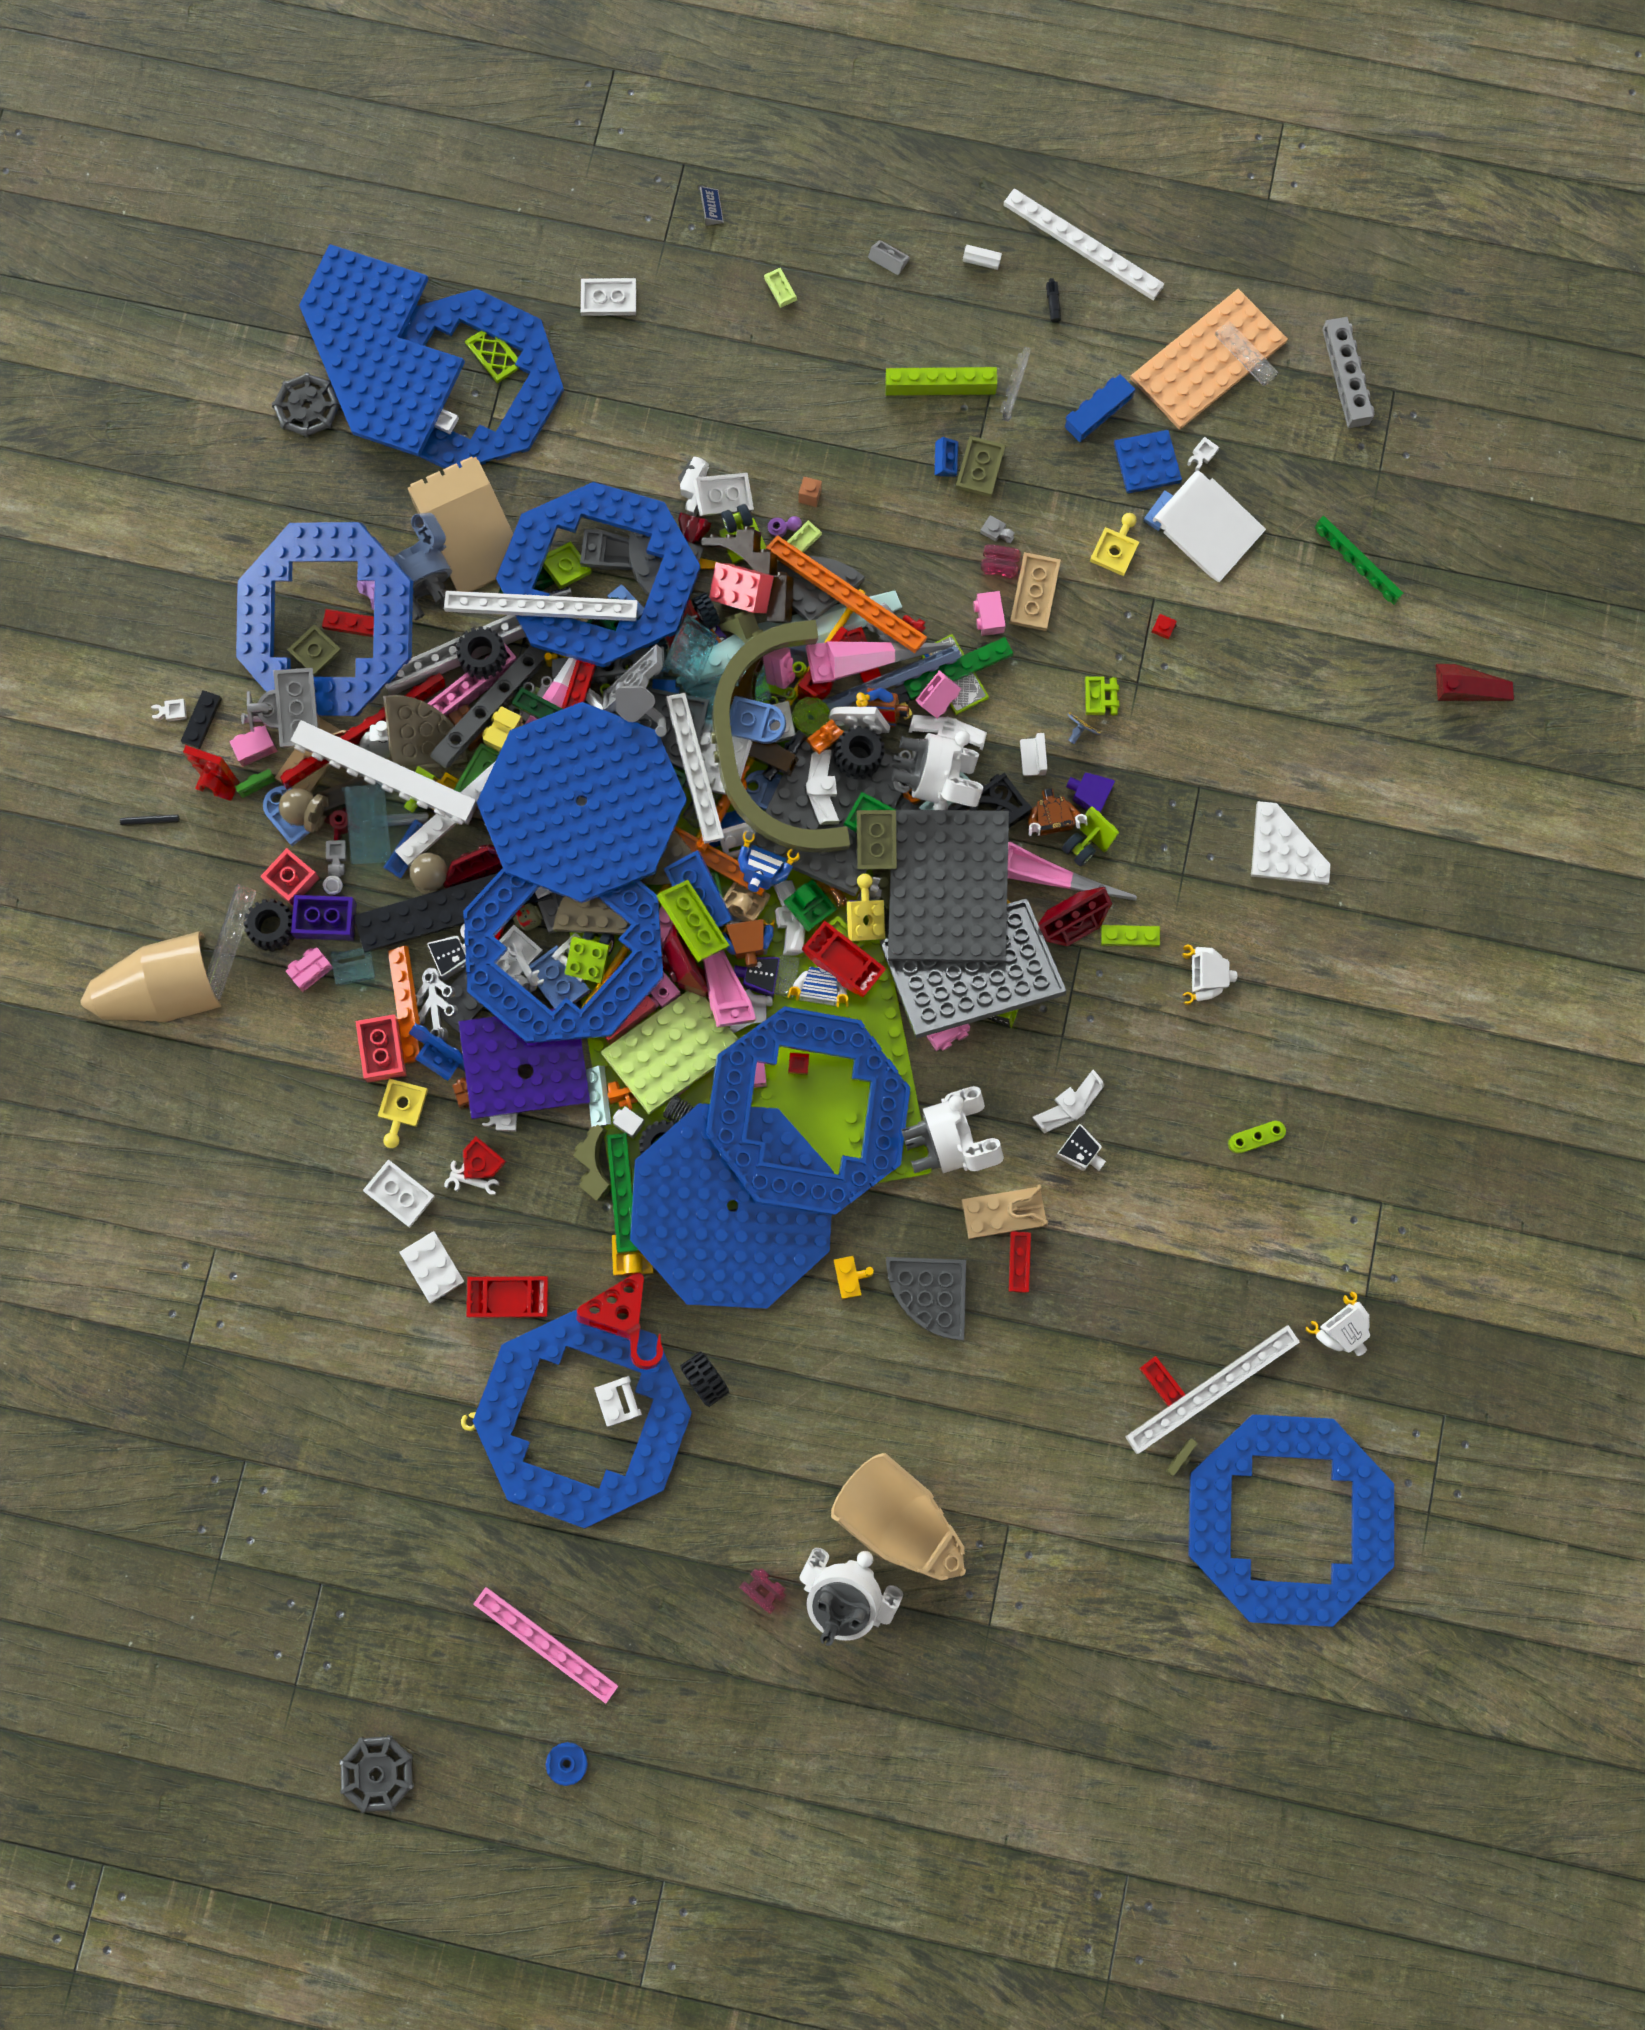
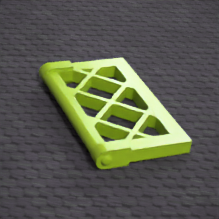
[465,331,519,383]

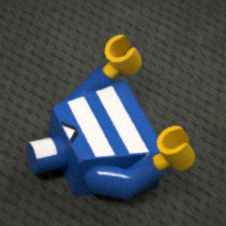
[738,831,800,892]

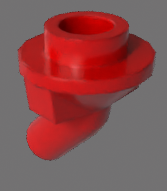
[902,615,926,633]

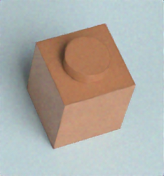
[799,477,822,507]

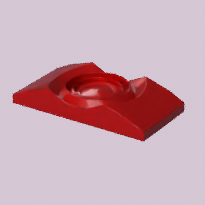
[802,921,886,997]
[466,1276,548,1318]

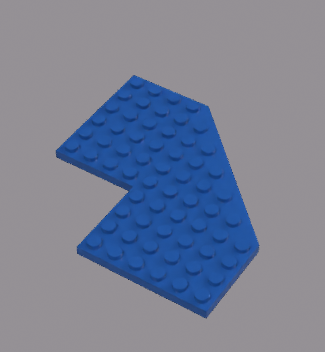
[299,244,465,457]

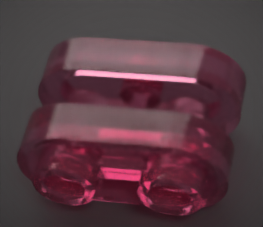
[981,545,1021,578]
[739,1568,786,1614]

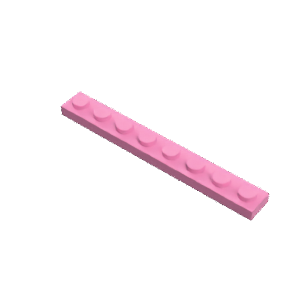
[473,1587,618,1704]

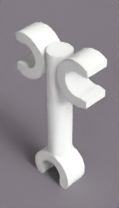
[508,940,544,992]
[444,1160,499,1195]

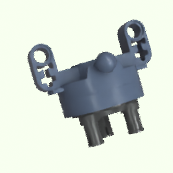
[392,513,452,620]

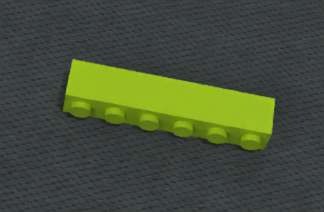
[885,367,997,396]

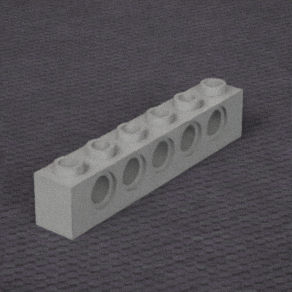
[1322,317,1375,428]

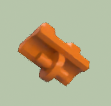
[806,719,844,754]
[607,1081,639,1110]

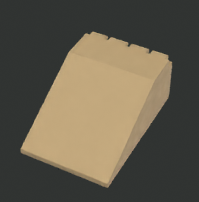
[408,457,513,592]

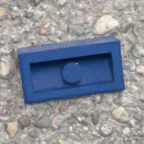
[935,437,958,477]

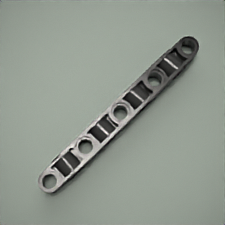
[430,645,552,769]

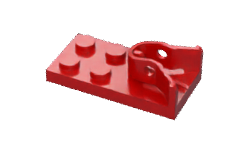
[797,626,848,706]
[183,745,240,801]

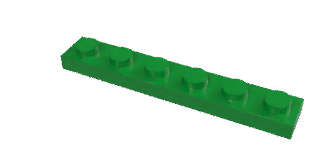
[1315,516,1403,605]
[903,637,1013,701]
[607,1133,638,1254]

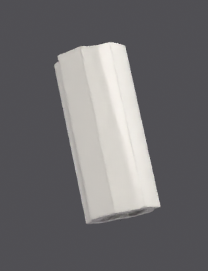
[963,245,1002,270]

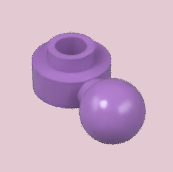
[768,516,802,538]

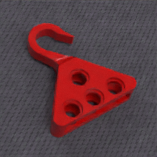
[577,1273,663,1370]

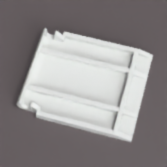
[1153,471,1266,582]

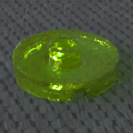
[792,697,830,735]

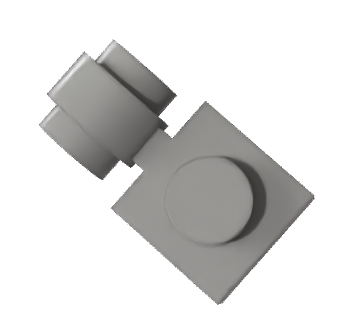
[326,840,347,877]

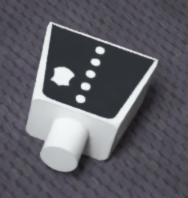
[427,936,466,981]
[1055,1124,1106,1171]

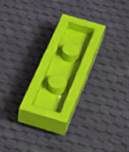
[1101,925,1160,947]

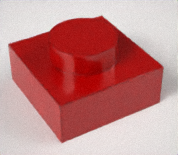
[1152,614,1177,640]
[788,1053,809,1075]

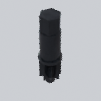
[1046,278,1061,323]

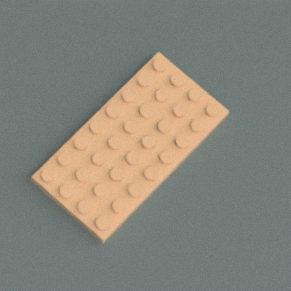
[1130,289,1288,430]

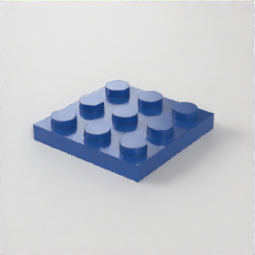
[1114,430,1182,494]

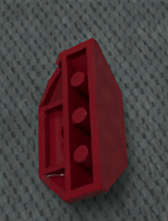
[443,844,503,888]
[1038,887,1112,946]
[662,924,708,997]

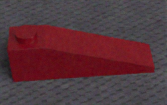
[1436,664,1514,701]

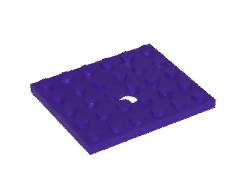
[458,1008,590,1119]

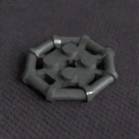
[272,372,341,438]
[339,1735,414,1814]

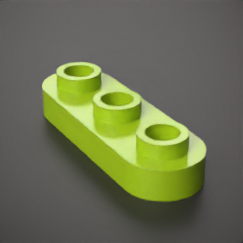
[1228,1121,1286,1154]

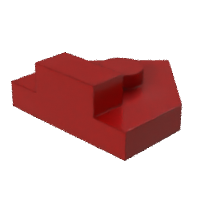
[463,1136,506,1180]

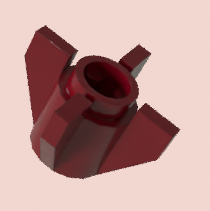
[678,512,711,544]
[324,806,362,841]

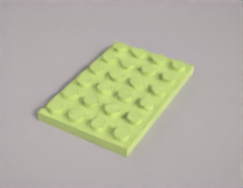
[601,991,738,1114]

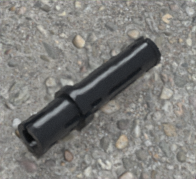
[762,730,808,782]

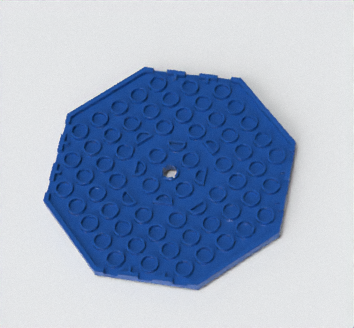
[476,702,687,903]
[630,1103,834,1309]

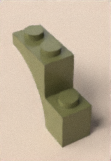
[719,611,763,644]
[573,1124,611,1202]

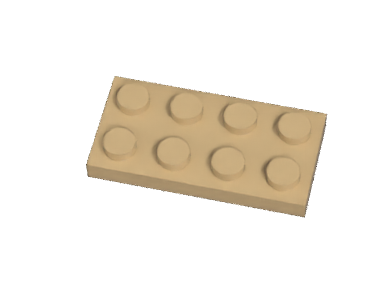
[1010,552,1061,631]

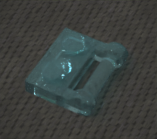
[331,948,375,986]

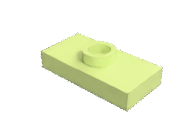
[764,268,797,308]
[787,520,822,553]

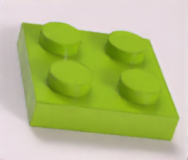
[543,541,592,589]

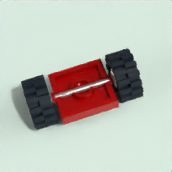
[649,592,720,650]

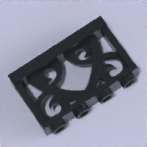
[948,773,1032,828]

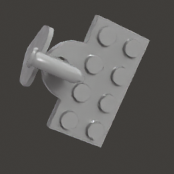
[603,644,667,737]
[241,668,318,748]

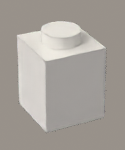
[613,1106,645,1139]

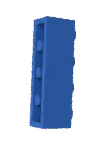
[1065,374,1135,442]

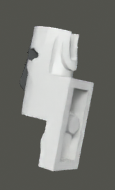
[678,457,709,517]

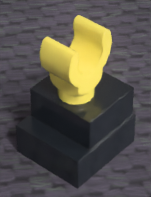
[888,685,912,720]

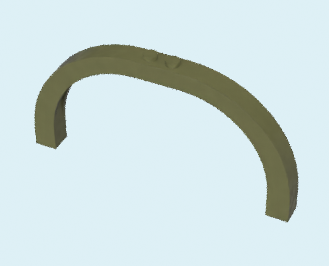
[710,620,850,853]

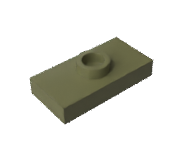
[1165,1439,1197,1476]

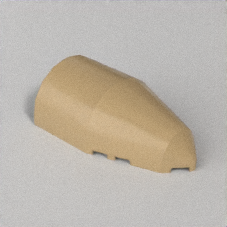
[80,931,221,1022]
[831,1453,966,1581]

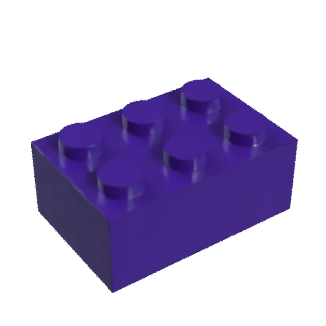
[291,895,357,941]

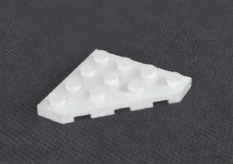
[1251,801,1330,885]

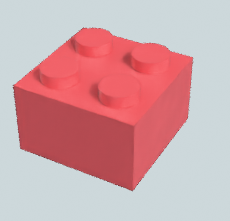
[260,848,320,906]

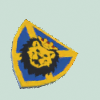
[1067,712,1101,744]

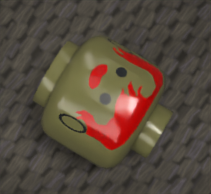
[513,903,543,931]

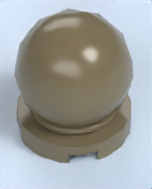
[278,788,329,833]
[409,852,449,895]

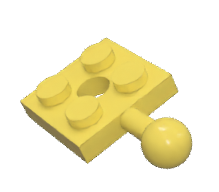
[1090,513,1139,576]
[847,874,885,941]
[378,1078,428,1148]

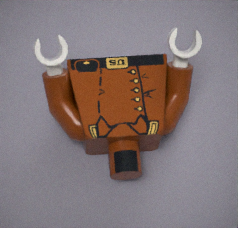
[1028,789,1088,836]

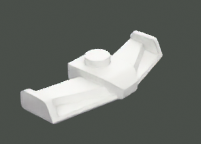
[909,715,987,750]
[806,750,840,825]
[772,880,805,955]
[1032,1070,1104,1133]

